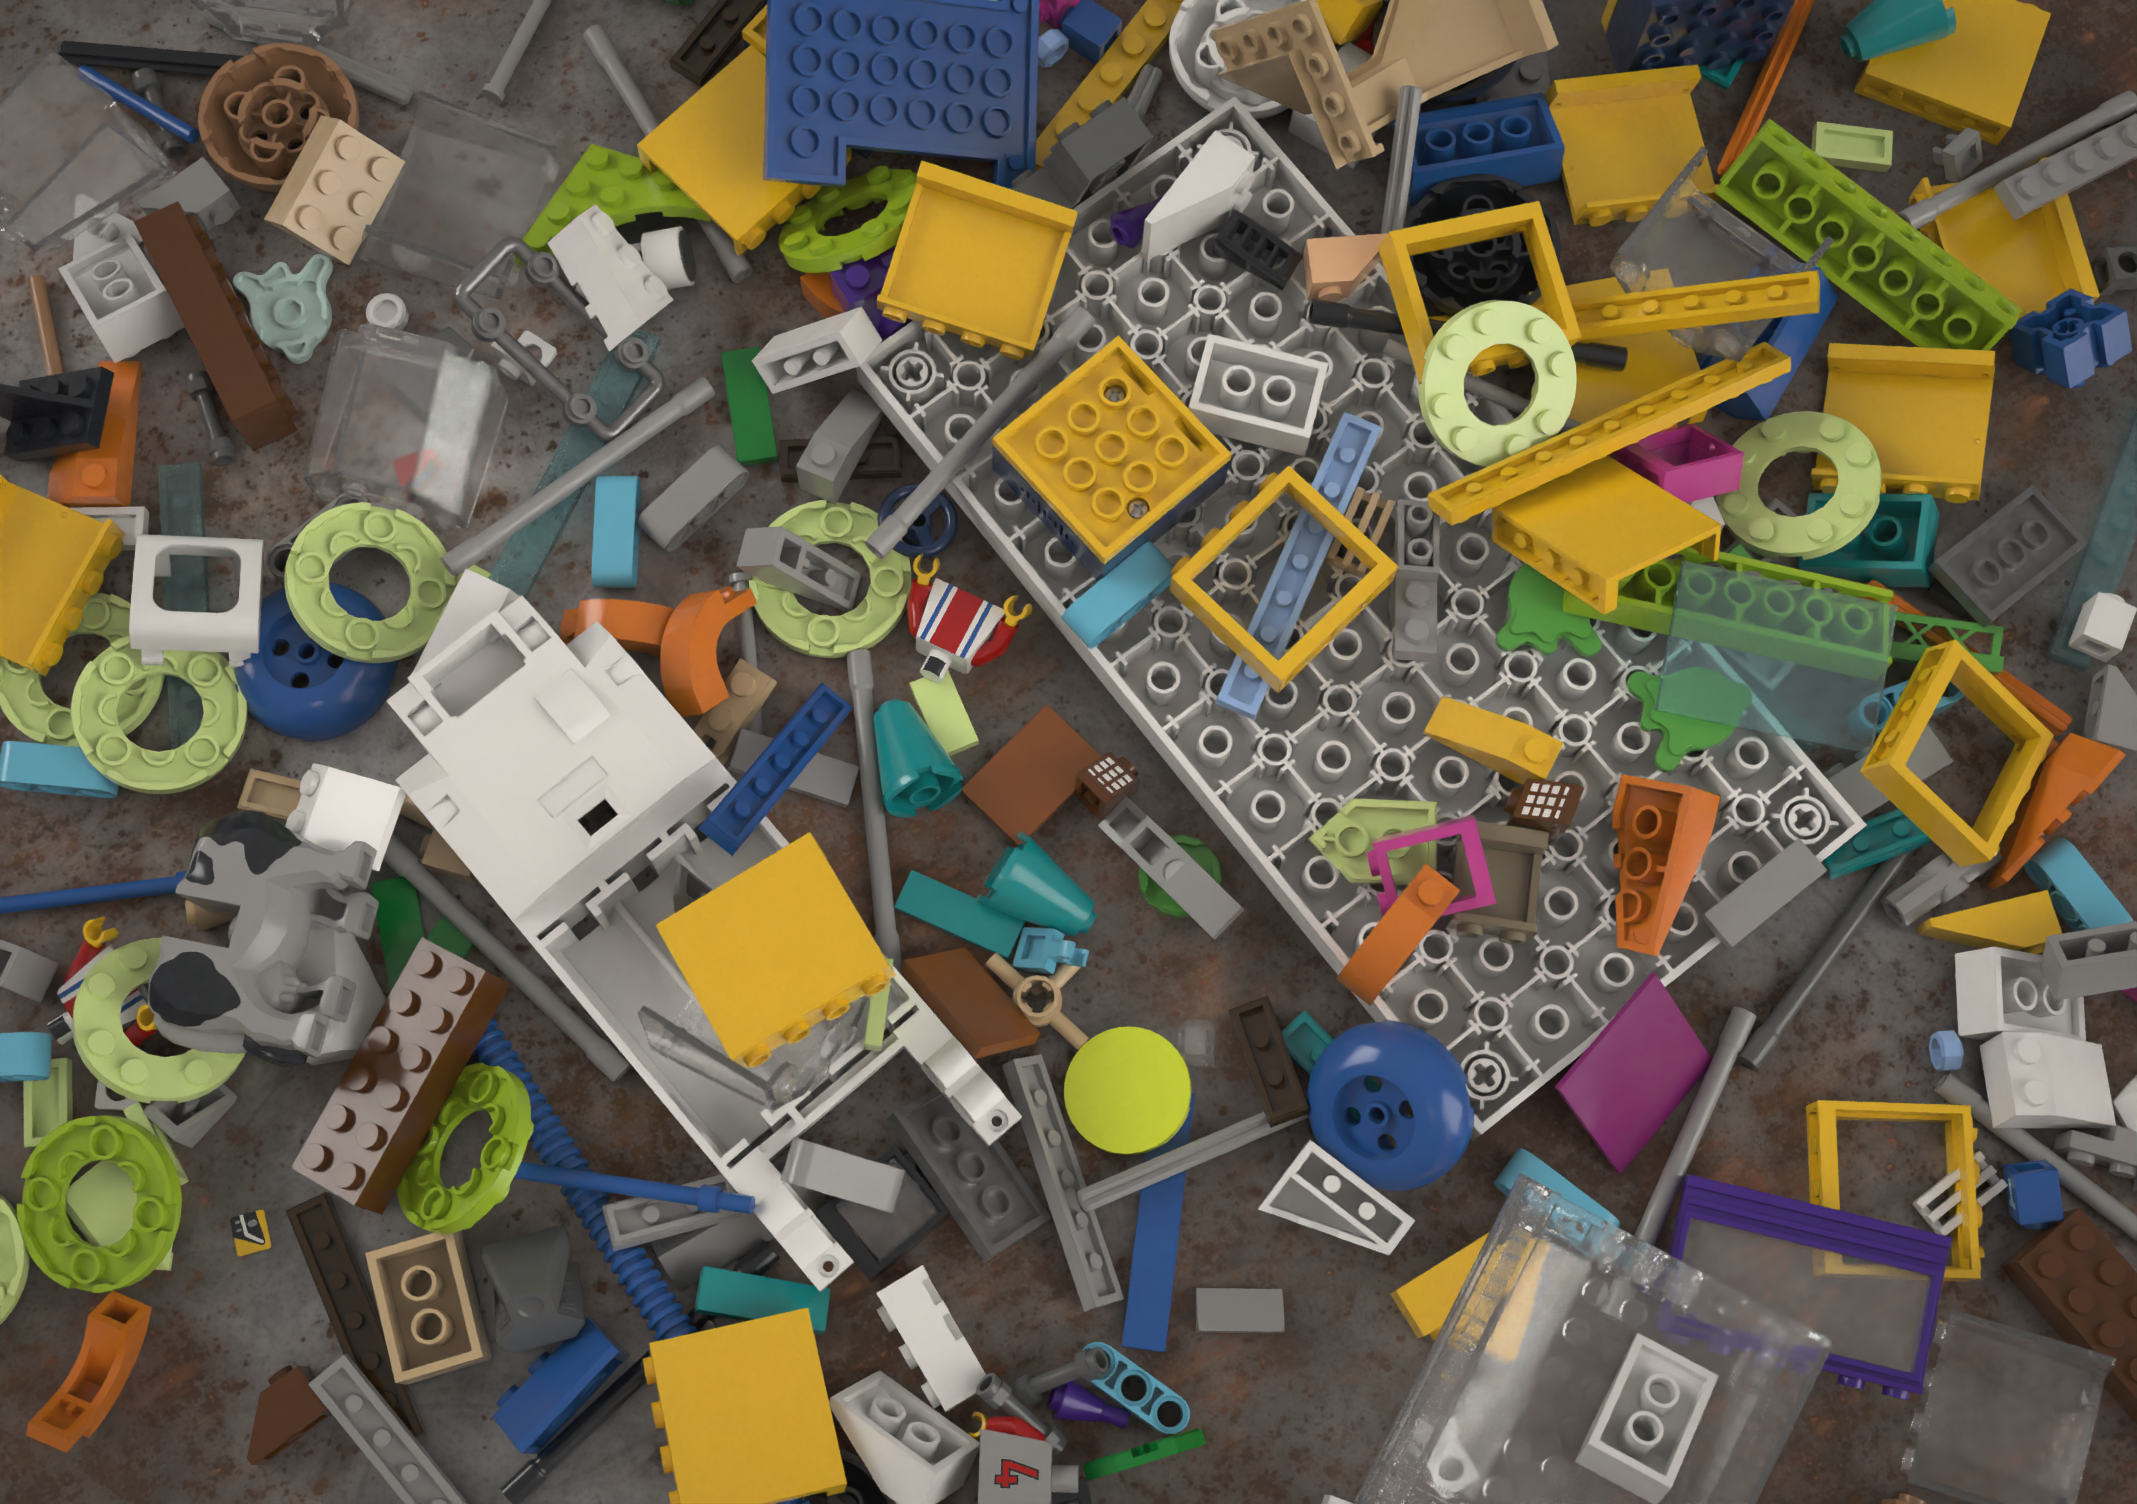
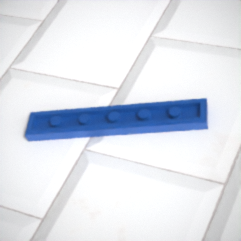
[698,682,853,856]
[1121,1093,1195,1353]

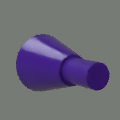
[1110,193,1166,248]
[1047,1381,1130,1428]

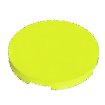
[1064,1026,1191,1155]

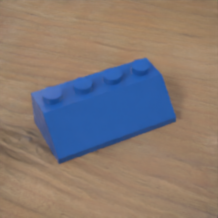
[1392,92,1565,206]
[1697,264,1839,421]

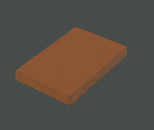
[961,705,1102,847]
[899,947,1040,1059]

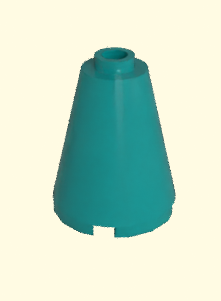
[1839,0,1956,62]
[873,699,964,818]
[977,831,1097,937]

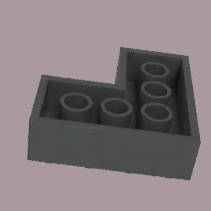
[1011,97,1153,209]

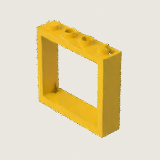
[1378,201,1582,383]
[1169,465,1399,693]
[1859,639,2054,867]
[1806,1100,1985,1282]

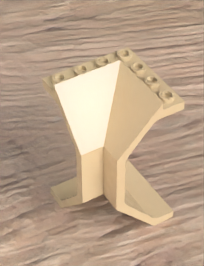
[1211,0,1559,170]

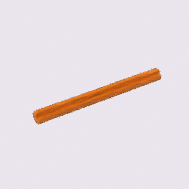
[1716,0,1816,177]
[1861,579,2073,735]

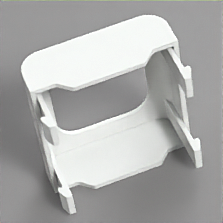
[129,534,264,668]

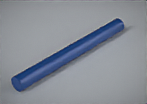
[77,65,200,144]

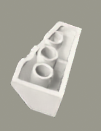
[296,925,387,1066]

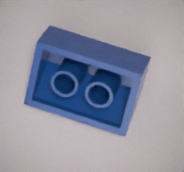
[492,1317,630,1454]

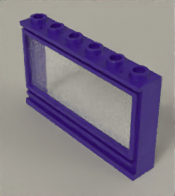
[1653,1174,1952,1401]

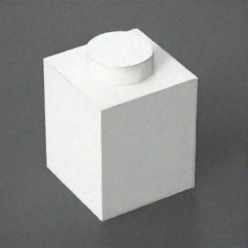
[2068,592,2137,662]

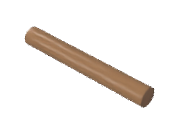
[28,274,64,376]

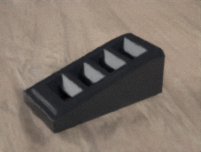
[1213,209,1303,290]

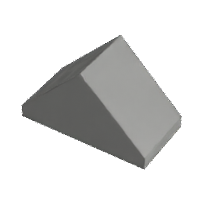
[143,1084,238,1148]

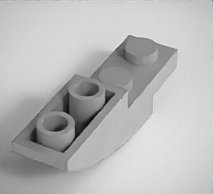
[1390,499,1440,662]
[1098,796,1244,940]
[2053,1125,2137,1192]

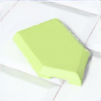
[1308,798,1437,885]
[66,1160,173,1271]

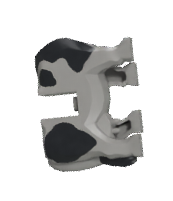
[148,810,379,1068]

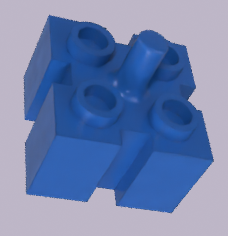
[2009,288,2133,389]

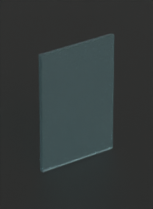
[1655,561,1898,754]

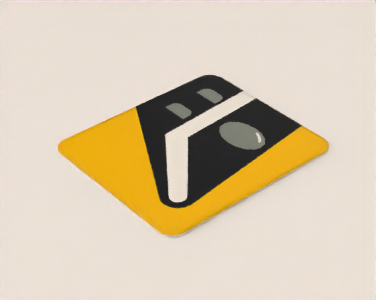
[230,1210,271,1256]

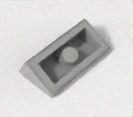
[1196,1288,1285,1333]

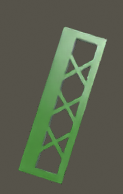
[1888,611,2004,676]

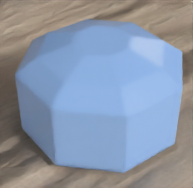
[1038,29,1069,68]
[1929,1030,1964,1072]

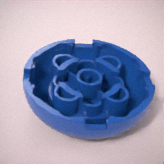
[234,582,398,742]
[1306,1020,1474,1191]

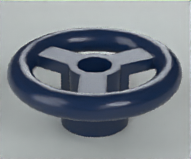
[877,483,958,558]

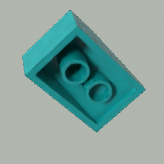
[1798,493,1940,588]

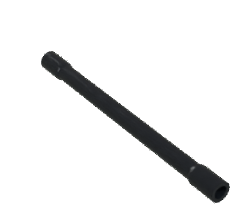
[1308,299,1628,371]
[499,1240,780,1504]

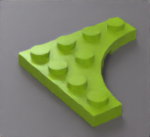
[513,143,712,266]

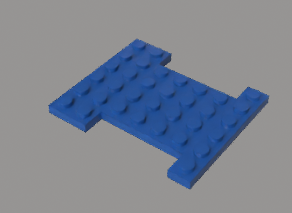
[763,0,1039,189]

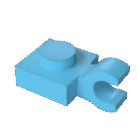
[1012,927,1089,974]

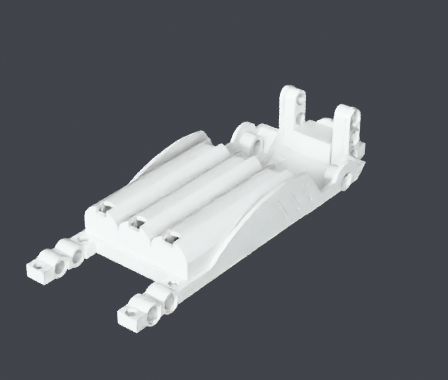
[387,595,1022,1292]

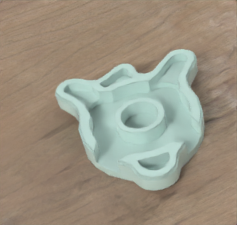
[233,254,333,364]

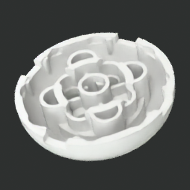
[1169,0,1306,120]

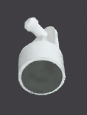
[560,226,696,301]

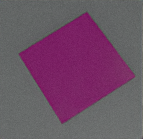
[1555,973,1712,1174]

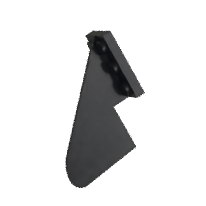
[0,366,114,461]

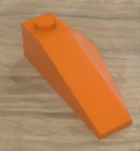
[47,361,142,508]
[1987,733,2126,890]
[1612,774,1721,956]

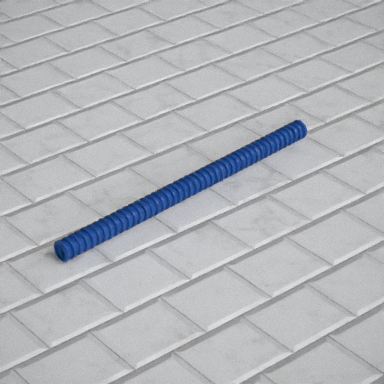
[472,1019,811,1504]

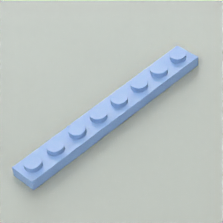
[1215,411,1382,720]

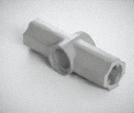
[1880,847,2003,929]

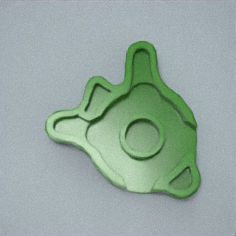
[1495,564,1602,658]
[1627,667,1751,773]

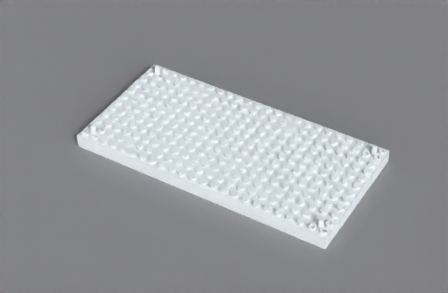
[856,96,1867,1141]

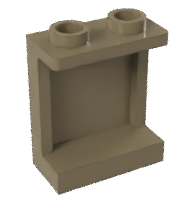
[1445,821,1549,945]

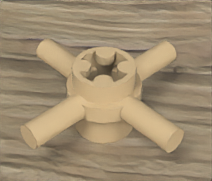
[985,952,1089,1050]

